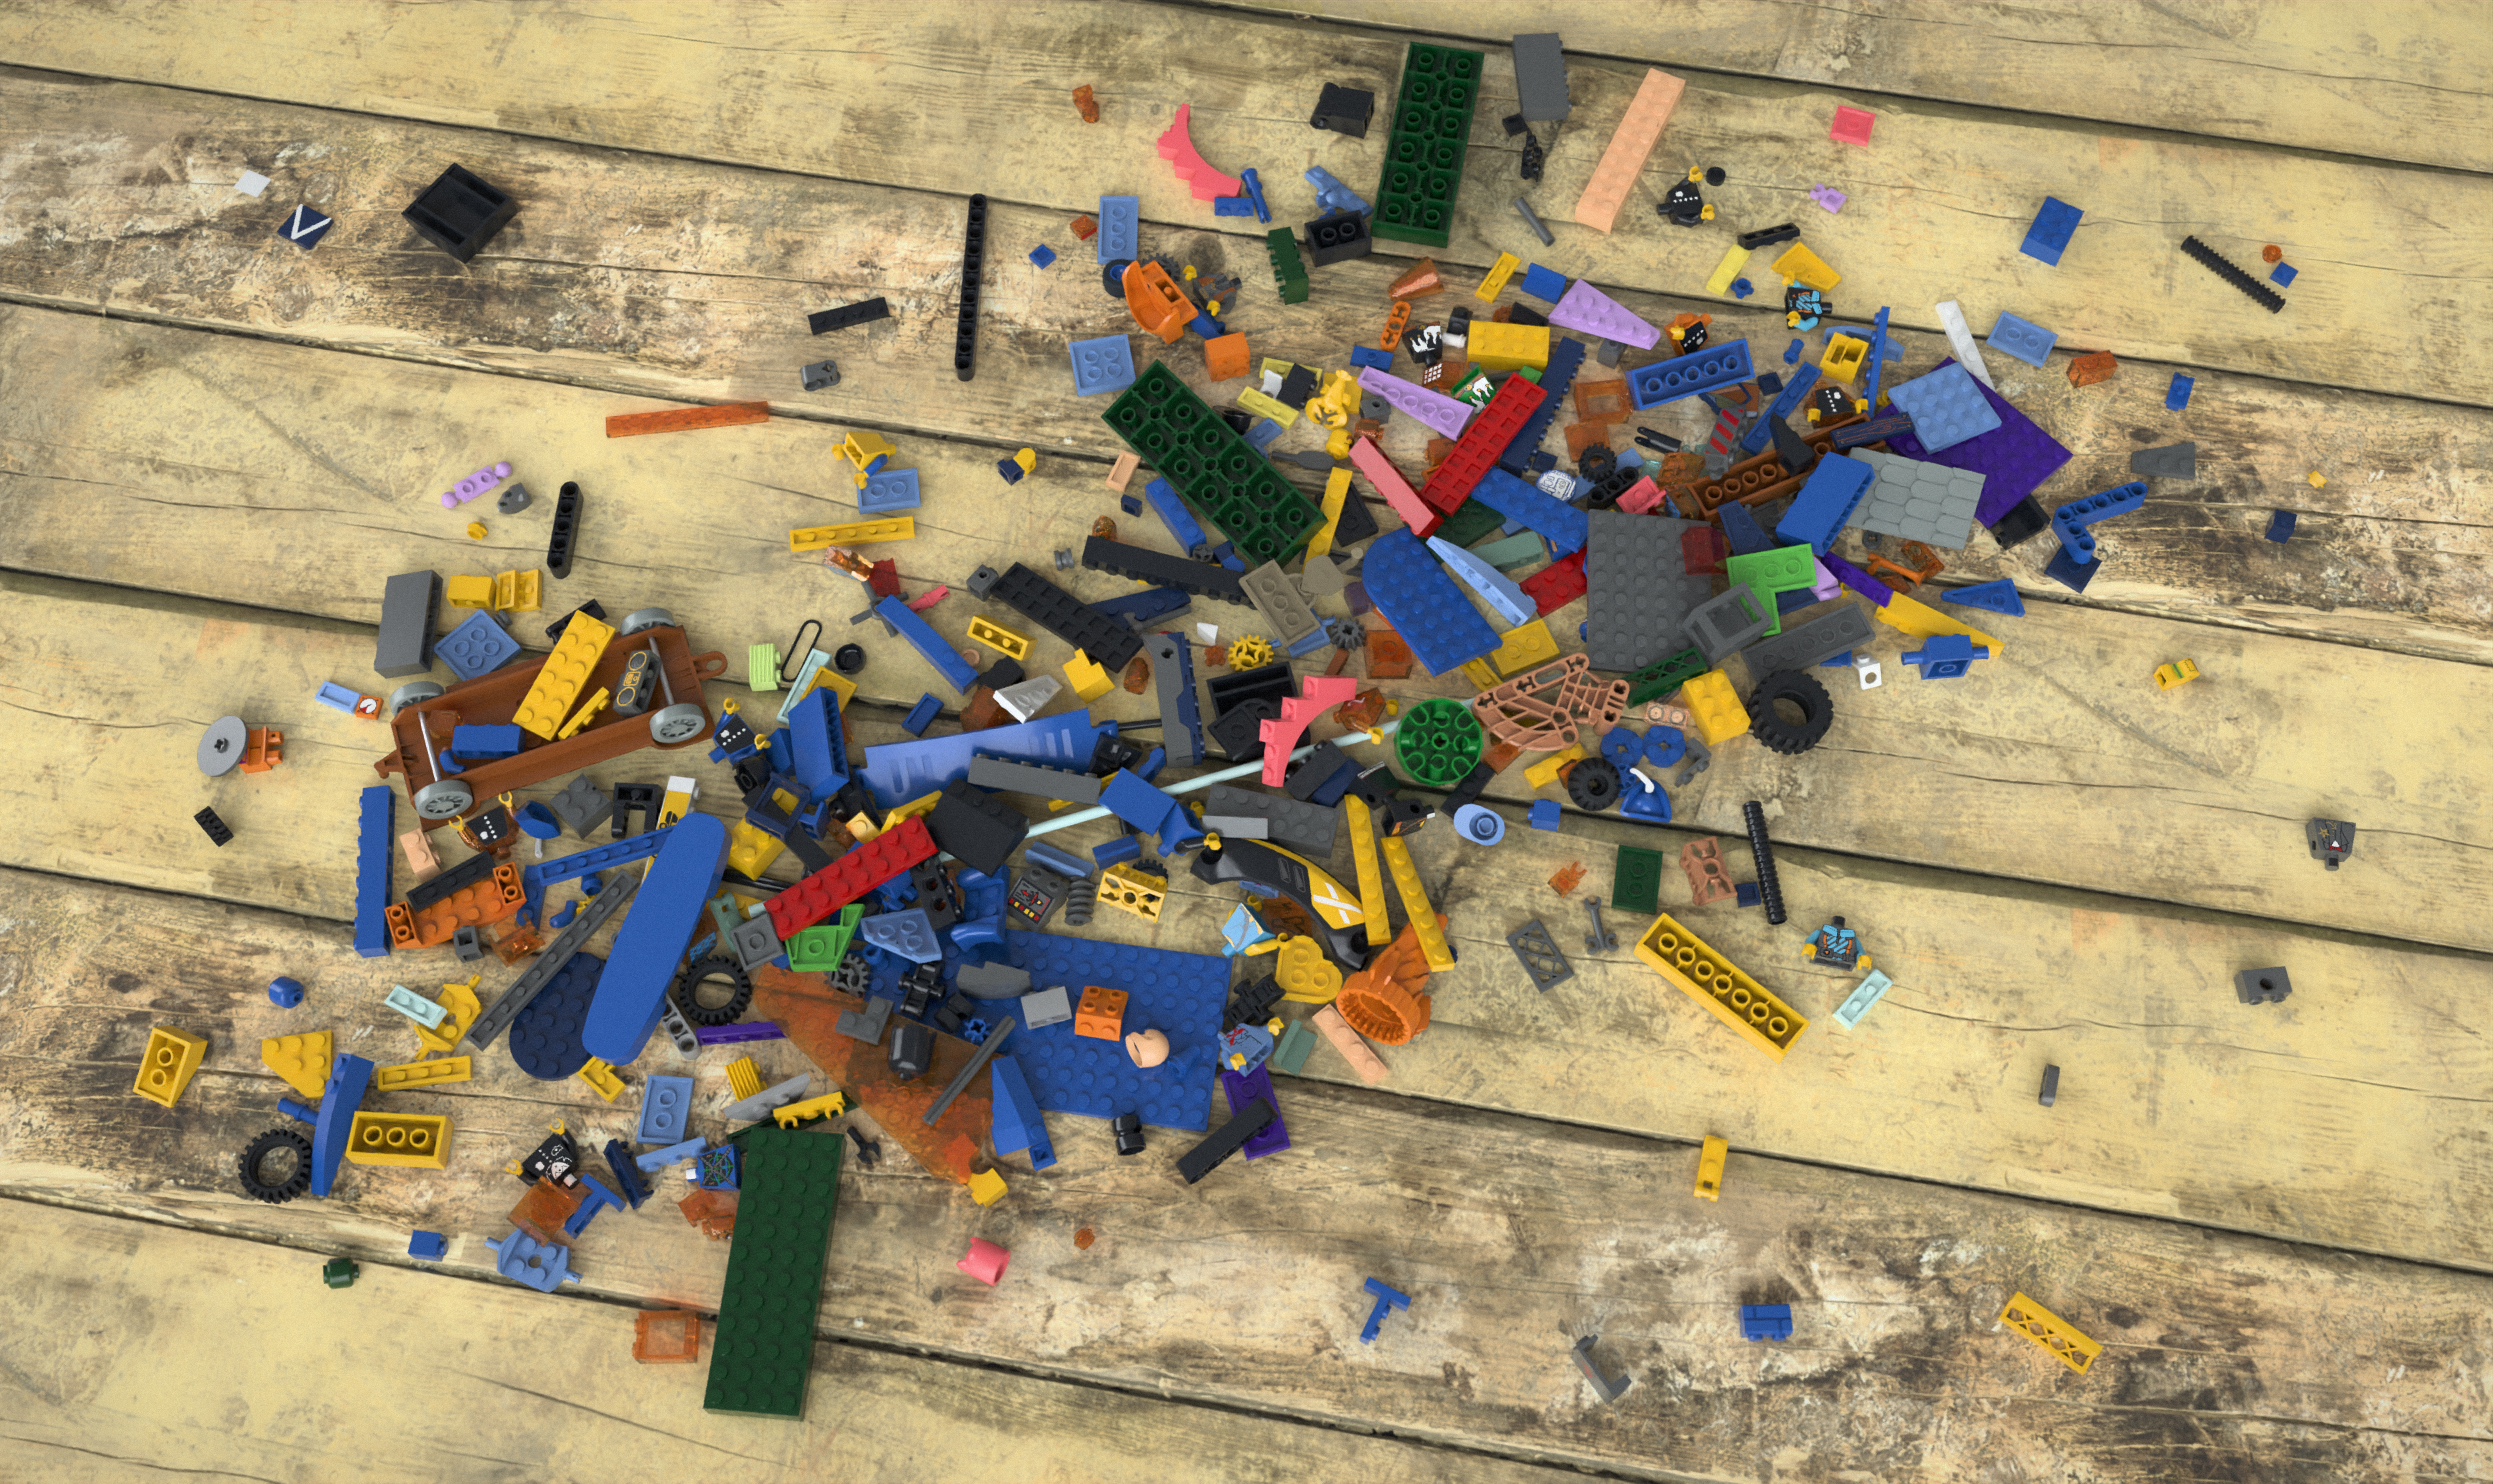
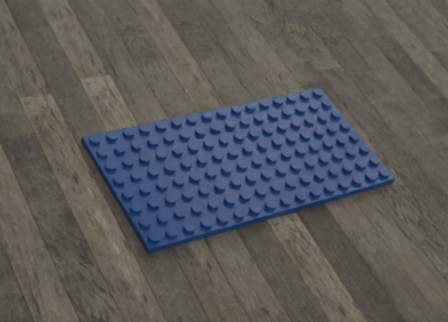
[846,927,1233,1133]

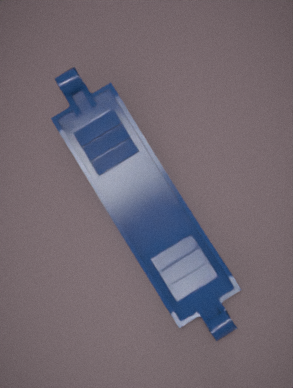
[851,708,1120,810]

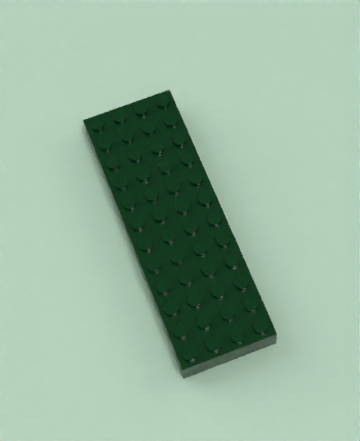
[1370,41,1485,249]
[1101,359,1329,570]
[703,1127,847,1422]

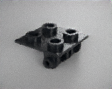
[1520,127,1543,182]

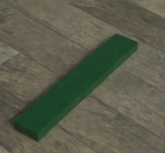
[726,1084,864,1155]

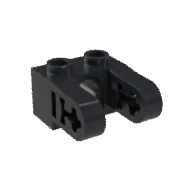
[611,782,664,839]

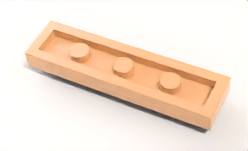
[1312,1003,1388,1087]

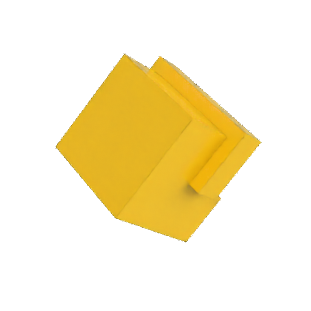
[1819,332,1869,385]
[1063,648,1115,704]

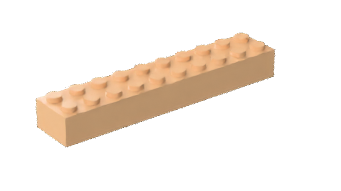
[1574,68,1686,234]

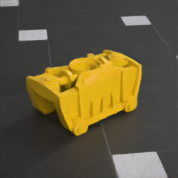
[1097,862,1167,923]

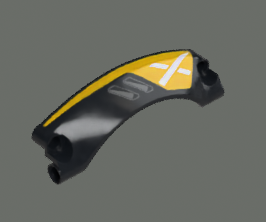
[1190,837,1374,972]

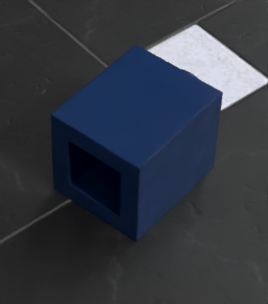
[2264,509,2297,544]

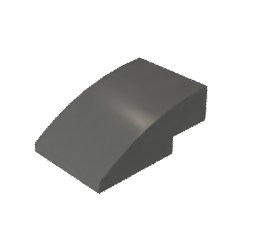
[956,961,1033,999]

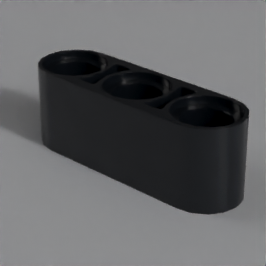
[1586,466,1639,510]

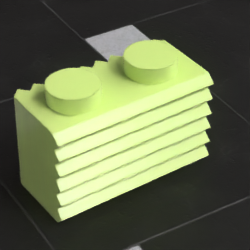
[749,643,782,691]

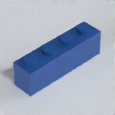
[1145,476,1207,558]

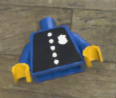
[708,698,771,766]

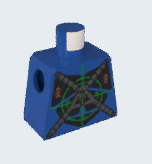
[686,1144,742,1192]

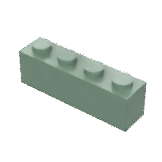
[1462,531,1544,584]

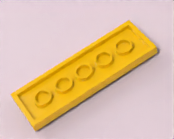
[512,610,616,742]

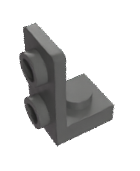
[1675,737,1712,788]

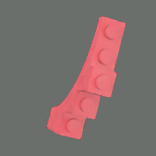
[1156,103,1242,202]
[1259,675,1357,787]

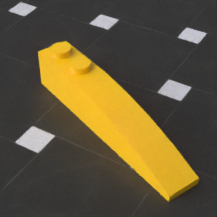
[1874,591,2005,657]

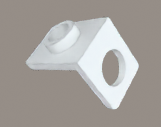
[1259,369,1283,400]
[1851,653,1882,690]

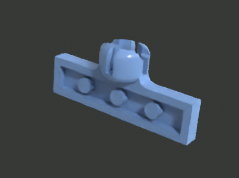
[1304,165,1373,219]
[1242,417,1282,461]

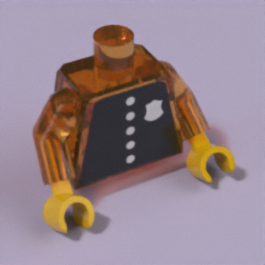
[1803,380,1868,429]
[449,791,520,860]

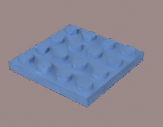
[1887,362,2002,455]

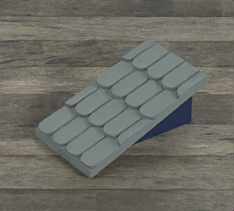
[1844,447,1986,551]

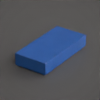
[901,692,944,738]

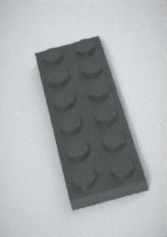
[1740,601,1876,686]

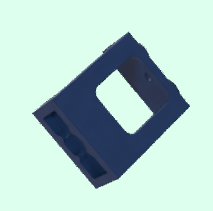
[745,771,812,842]

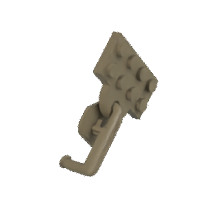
[1238,547,1364,649]

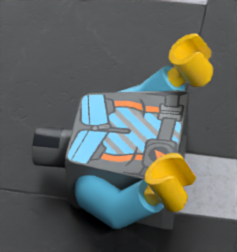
[1800,916,1872,972]

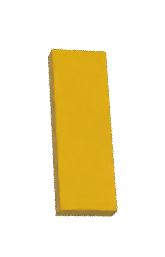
[1475,251,1521,304]

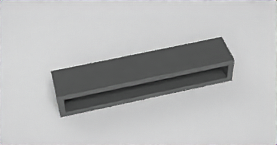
[967,753,1102,806]

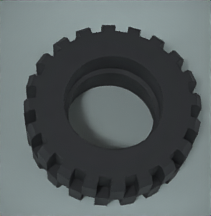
[1746,669,1834,755]

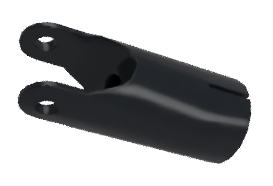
[1634,427,1682,458]

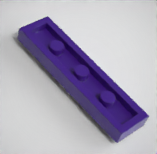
[696,1019,791,1046]

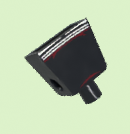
[1348,760,1401,810]

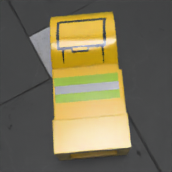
[2153,658,2200,691]

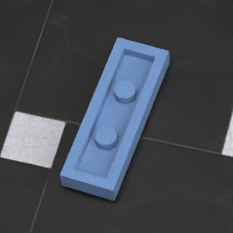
[636,1136,710,1172]

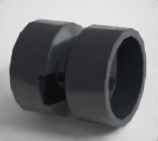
[933,992,976,1035]
[1111,1115,1147,1156]

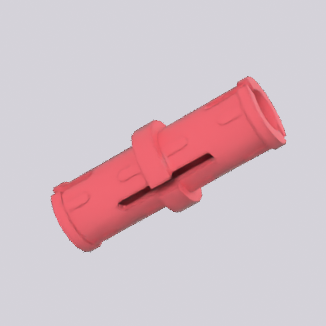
[907,584,950,615]

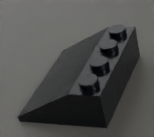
[925,777,1029,878]

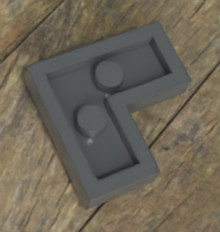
[834,995,895,1045]

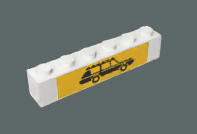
[641,776,701,885]

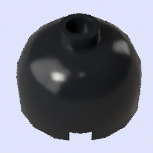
[732,756,774,795]

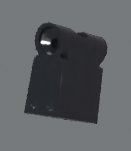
[1309,82,1375,139]

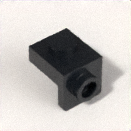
[1446,307,1473,337]

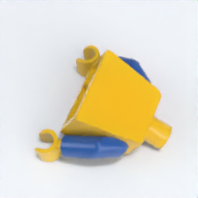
[831,432,896,489]

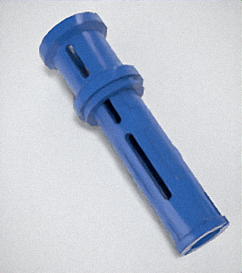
[1240,168,1272,224]

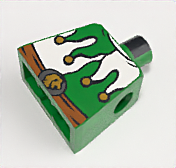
[1450,364,1497,414]

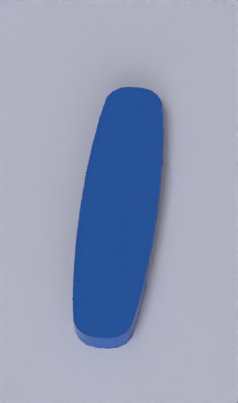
[582,812,733,1066]

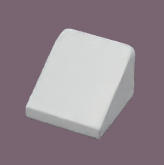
[1197,622,1218,648]

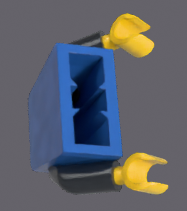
[1157,801,1221,858]

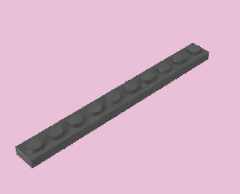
[464,869,640,1052]

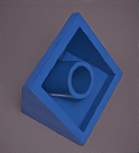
[763,728,796,777]

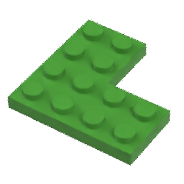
[1726,543,1818,637]

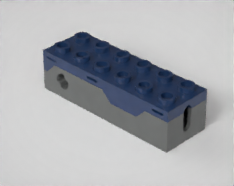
[1150,631,1205,769]

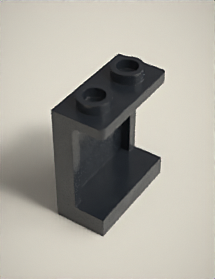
[1984,494,2051,551]

